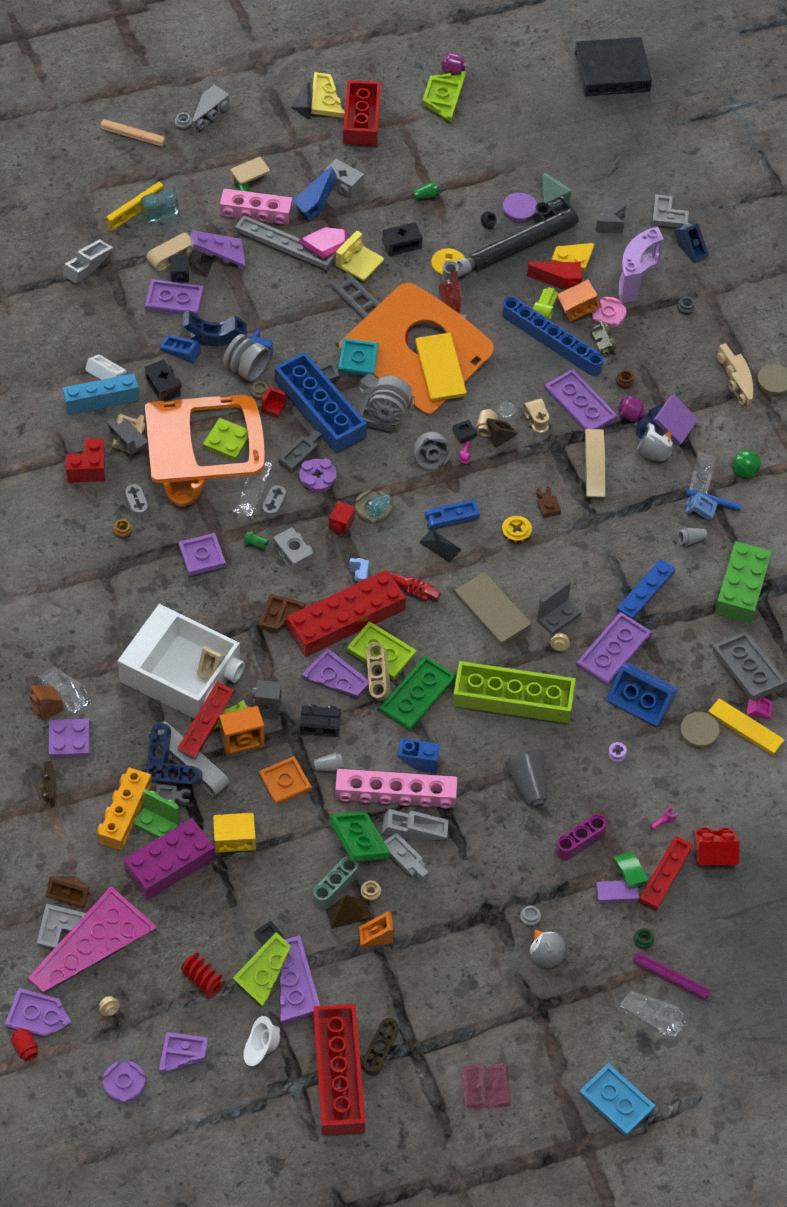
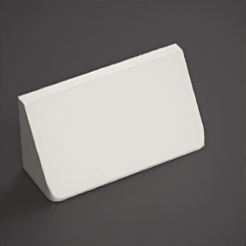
[85,355,127,380]

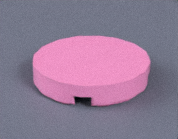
[591,297,626,328]

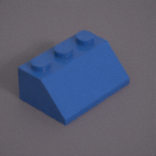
[606,663,679,727]

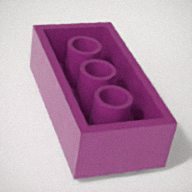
[124,818,215,900]

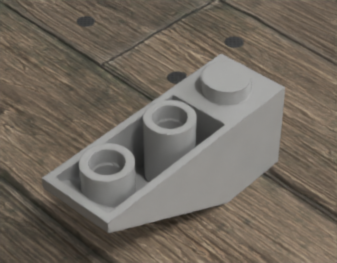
[192,84,230,134]

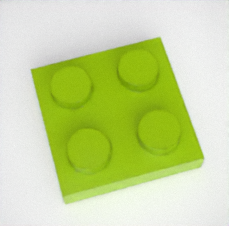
[203,418,249,462]

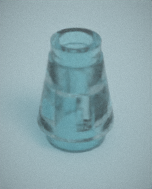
[364,493,392,517]

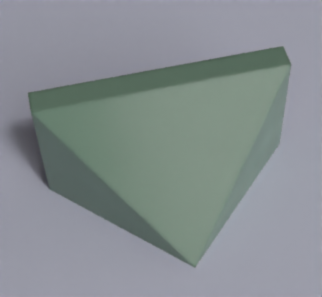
[541,173,571,203]

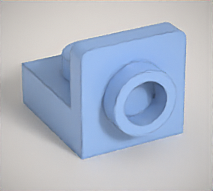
[350,558,369,583]

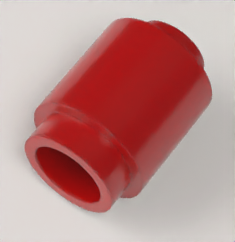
[10,1028,39,1062]

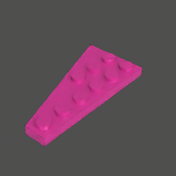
[27,886,157,993]

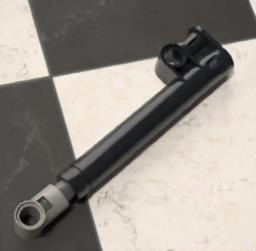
[442,196,578,284]

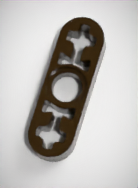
[363,1018,399,1076]

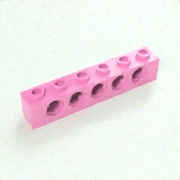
[335,769,457,808]

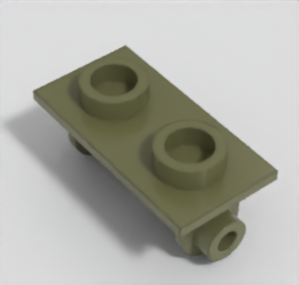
[591,318,617,356]

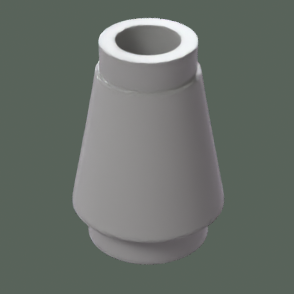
[678,527,707,546]
[314,752,344,772]

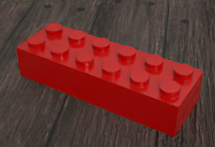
[286,570,406,658]
[313,1004,365,1136]

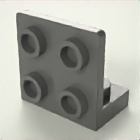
[537,581,581,636]

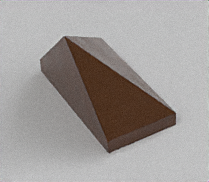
[46,876,89,907]

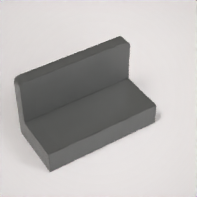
[107,418,148,455]

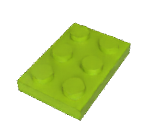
[347,621,417,681]

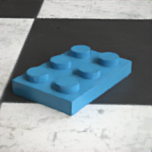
[579,1063,656,1137]

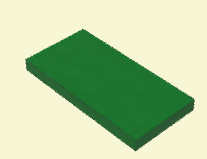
[379,655,457,732]

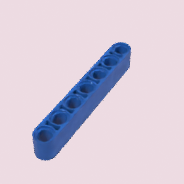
[502,297,604,376]

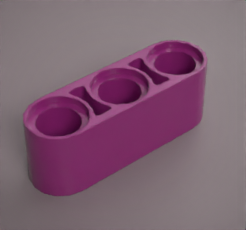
[556,814,607,861]

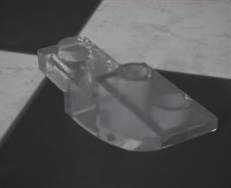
[233,462,273,522]

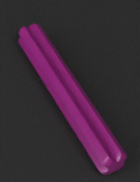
[634,952,711,1000]

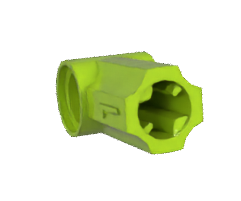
[533,287,558,320]

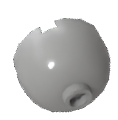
[413,432,452,469]

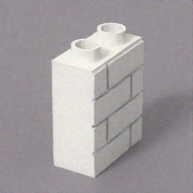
[118,604,245,719]

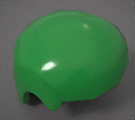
[732,450,761,478]

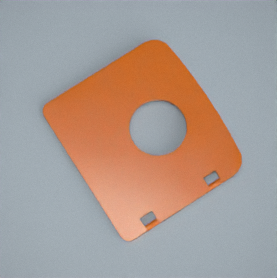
[339,283,494,416]

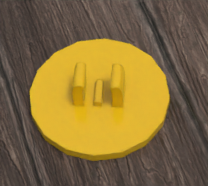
[431,248,465,275]

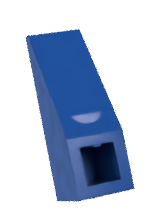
[293,166,337,221]

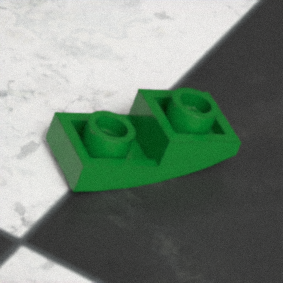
[613,852,648,889]

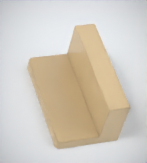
[230,157,270,185]

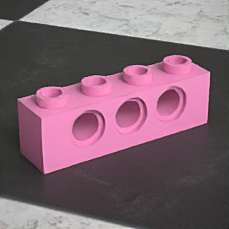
[220,189,292,225]

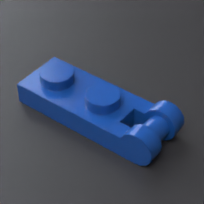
[424,499,480,530]

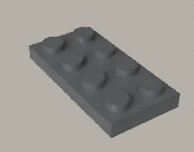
[713,632,787,701]

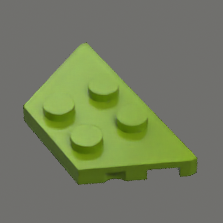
[422,71,466,122]

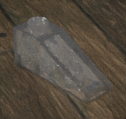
[38,666,91,714]
[619,990,687,1039]

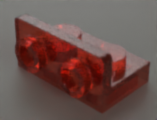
[439,271,461,312]

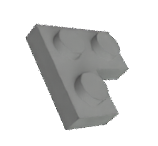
[652,194,689,228]
[36,904,86,949]

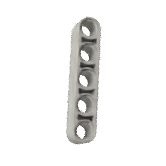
[148,721,230,797]

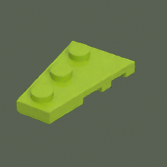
[233,933,292,1007]

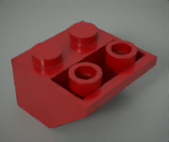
[694,827,740,865]

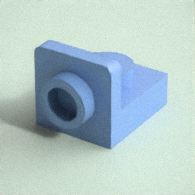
[685,492,718,520]

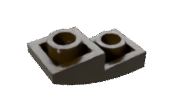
[41,760,57,808]

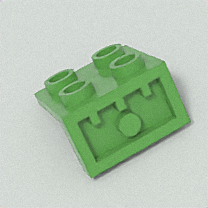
[133,789,180,839]

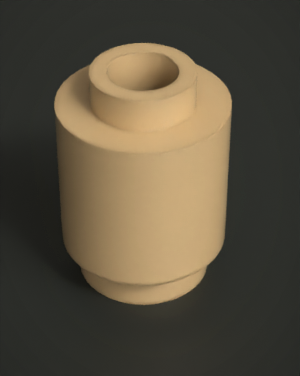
[476,409,498,437]

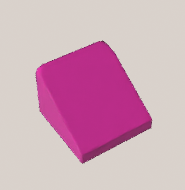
[747,697,773,719]

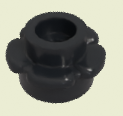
[481,211,497,228]

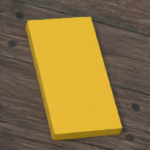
[415,333,467,402]

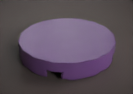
[503,193,537,222]
[103,1061,146,1103]

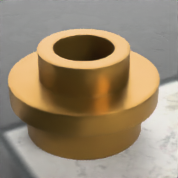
[113,519,132,537]

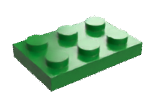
[329,812,391,862]

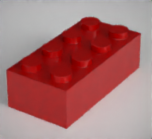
[343,80,381,146]

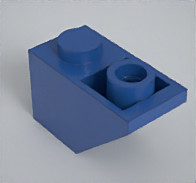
[397,738,440,773]

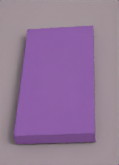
[544,369,618,431]
[576,612,652,686]

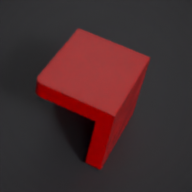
[262,386,286,419]

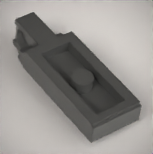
[278,430,322,472]

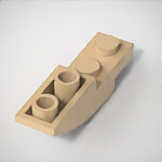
[717,343,753,411]

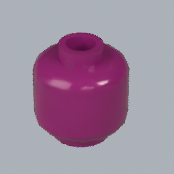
[441,52,466,75]
[617,396,646,422]

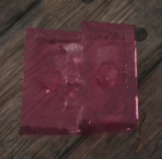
[462,1063,511,1108]

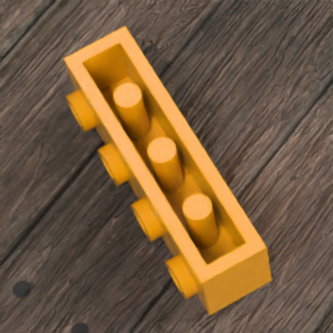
[97,767,152,851]

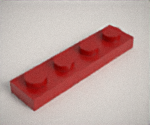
[178,681,235,759]
[639,835,693,910]

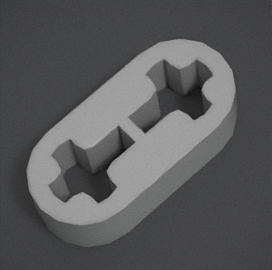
[125,484,148,518]
[262,485,286,519]

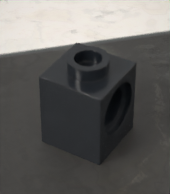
[171,255,189,283]

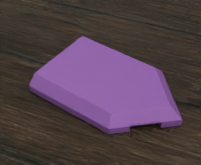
[5,988,72,1037]

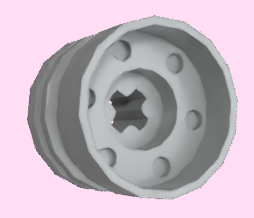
[223,334,270,382]
[367,376,413,425]

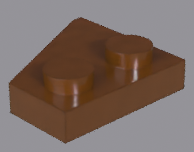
[258,594,305,633]

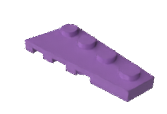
[280,935,320,1024]

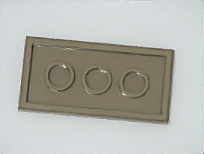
[454,572,532,646]

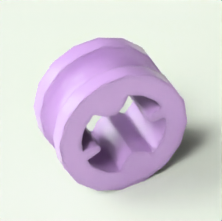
[608,742,627,762]

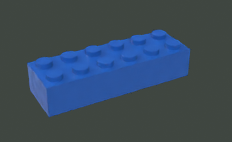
[274,351,367,453]

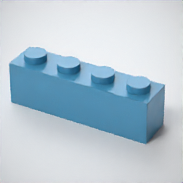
[62,374,139,415]

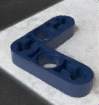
[146,723,203,785]

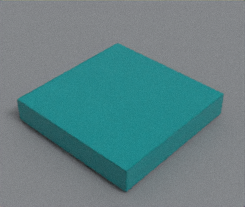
[338,338,379,377]

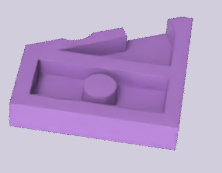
[159,1032,208,1074]

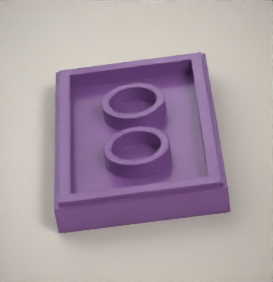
[145,279,204,316]

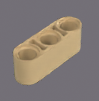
[146,233,197,271]
[366,642,391,702]

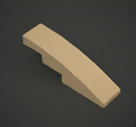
[585,429,605,498]

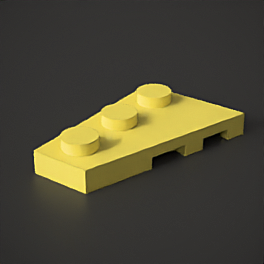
[311,72,345,118]

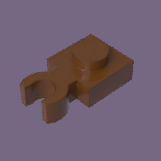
[536,486,561,518]

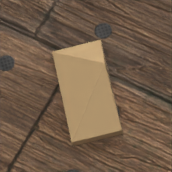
[196,646,226,681]

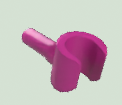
[459,441,471,464]
[651,807,678,830]

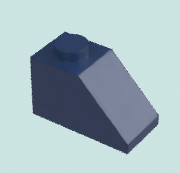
[674,223,709,262]

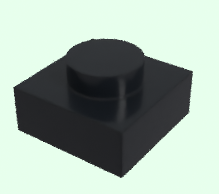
[452,419,477,443]
[254,921,283,945]

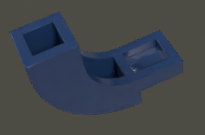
[183,310,247,346]

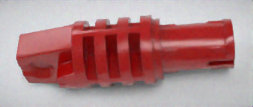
[391,572,441,602]

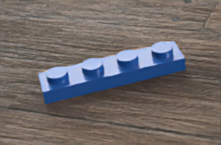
[616,559,676,620]

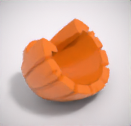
[162,479,205,507]

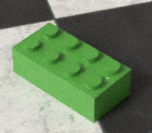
[715,541,772,624]

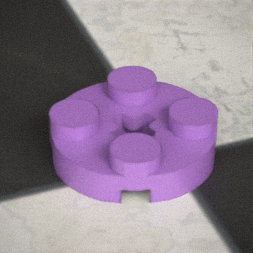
[299,459,337,493]

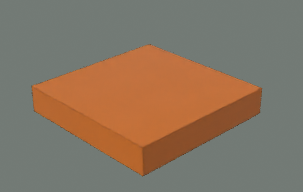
[258,756,312,806]

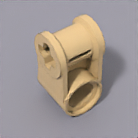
[523,399,549,434]

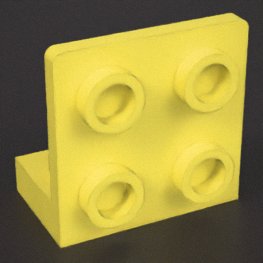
[335,231,384,281]

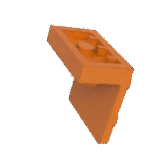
[558,280,602,322]

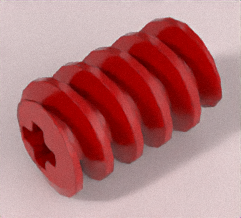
[181,952,225,998]

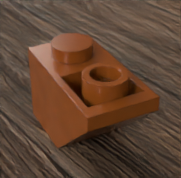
[30,685,64,721]

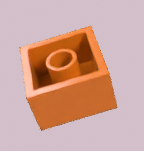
[219,706,265,755]

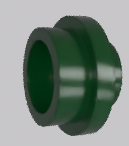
[633,928,654,949]

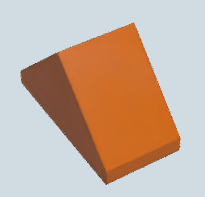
[358,911,393,947]

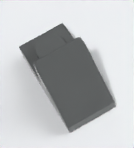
[596,202,626,234]

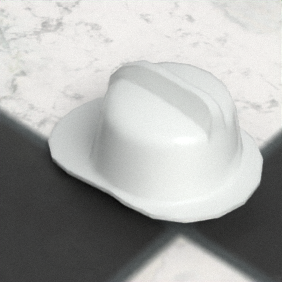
[244,1016,280,1066]

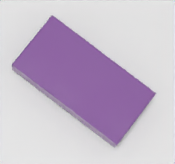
[596,881,639,903]

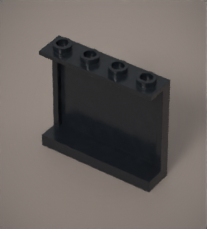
[575,37,652,97]

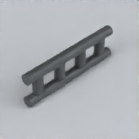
[330,272,380,319]

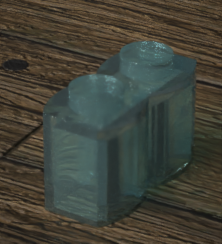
[141,189,179,222]

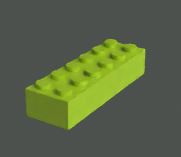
[453,661,576,724]

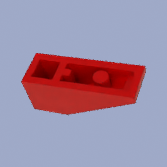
[527,262,582,290]

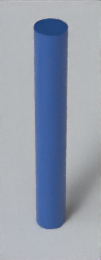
[686,489,742,511]

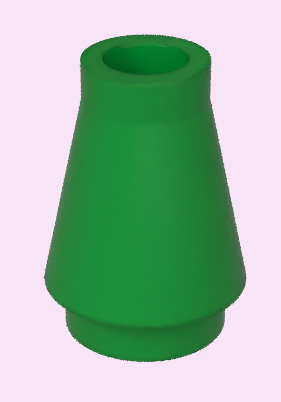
[413,181,440,200]

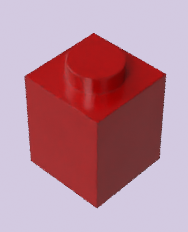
[329,501,355,535]

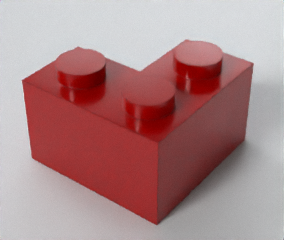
[66,438,105,483]

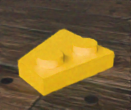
[551,243,594,272]

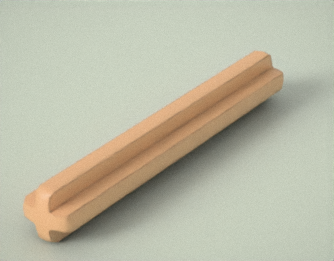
[101,119,165,146]

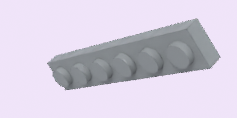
[235,215,336,270]

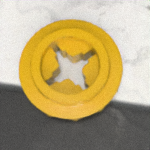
[502,516,532,543]

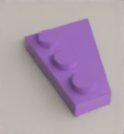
[190,230,246,270]
[301,648,369,699]

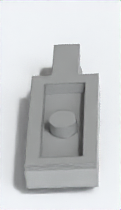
[384,833,429,883]

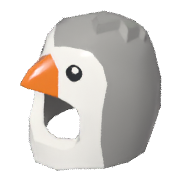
[637,423,673,462]
[529,930,566,969]

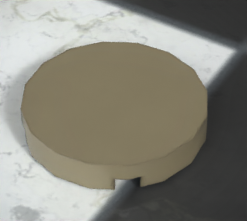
[757,364,787,396]
[355,490,392,524]
[680,712,720,749]

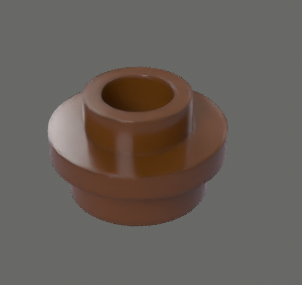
[616,370,635,387]

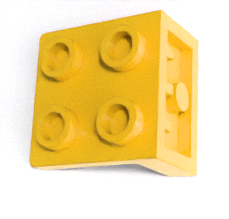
[213,813,256,853]

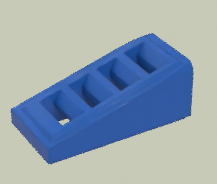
[159,335,201,363]

